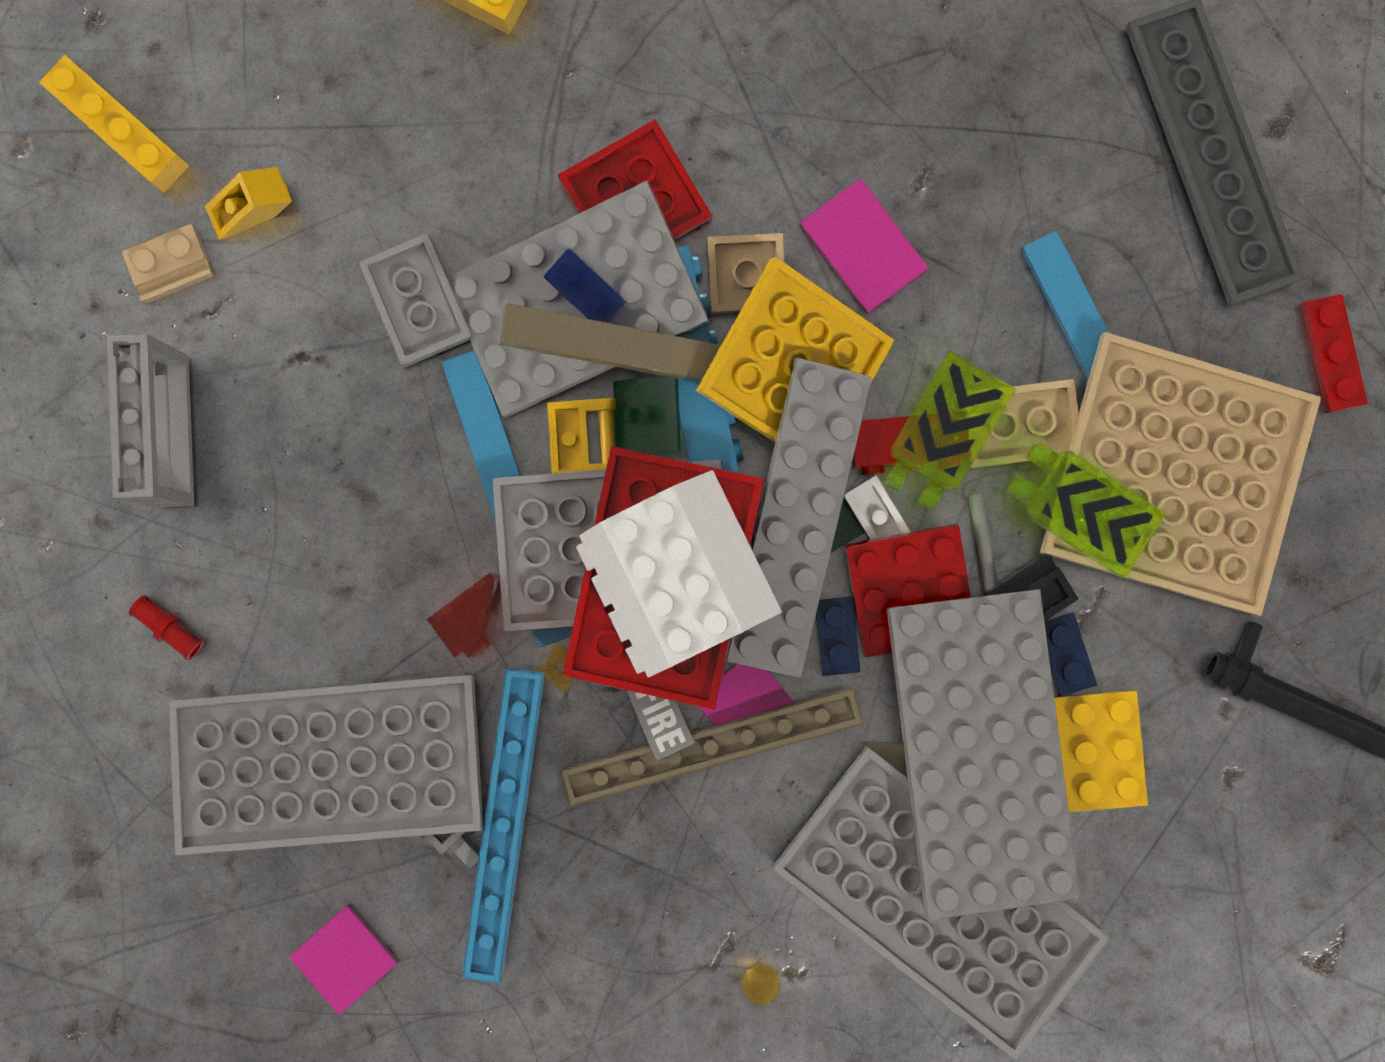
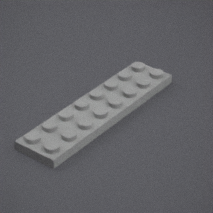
[726,358,872,678]

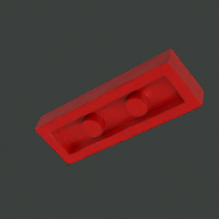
[1301,294,1368,413]

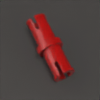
[128,595,204,661]

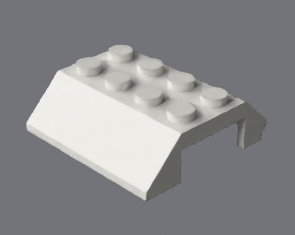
[576,470,782,678]

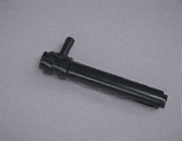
[1204,622,1385,760]

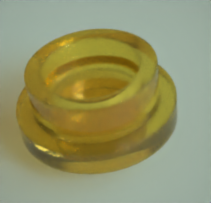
[742,965,781,1005]

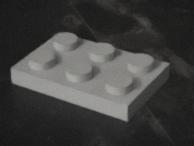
[358,233,472,368]

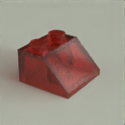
[427,573,501,659]

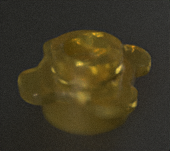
[538,646,573,691]

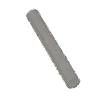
[968,493,998,596]

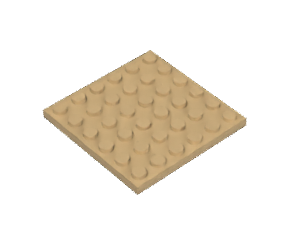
[1040,332,1321,616]

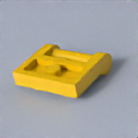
[547,398,617,473]

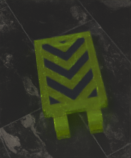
[883,350,1016,510]
[1006,443,1166,578]

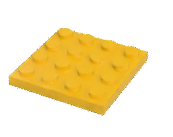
[696,257,895,443]

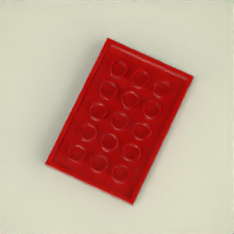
[563,446,765,710]

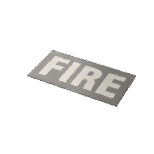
[627,690,695,761]

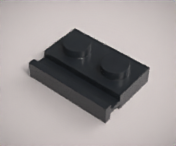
[984,554,1079,622]

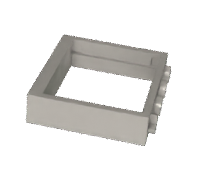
[107,334,194,508]

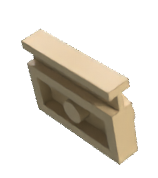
[121,223,215,304]

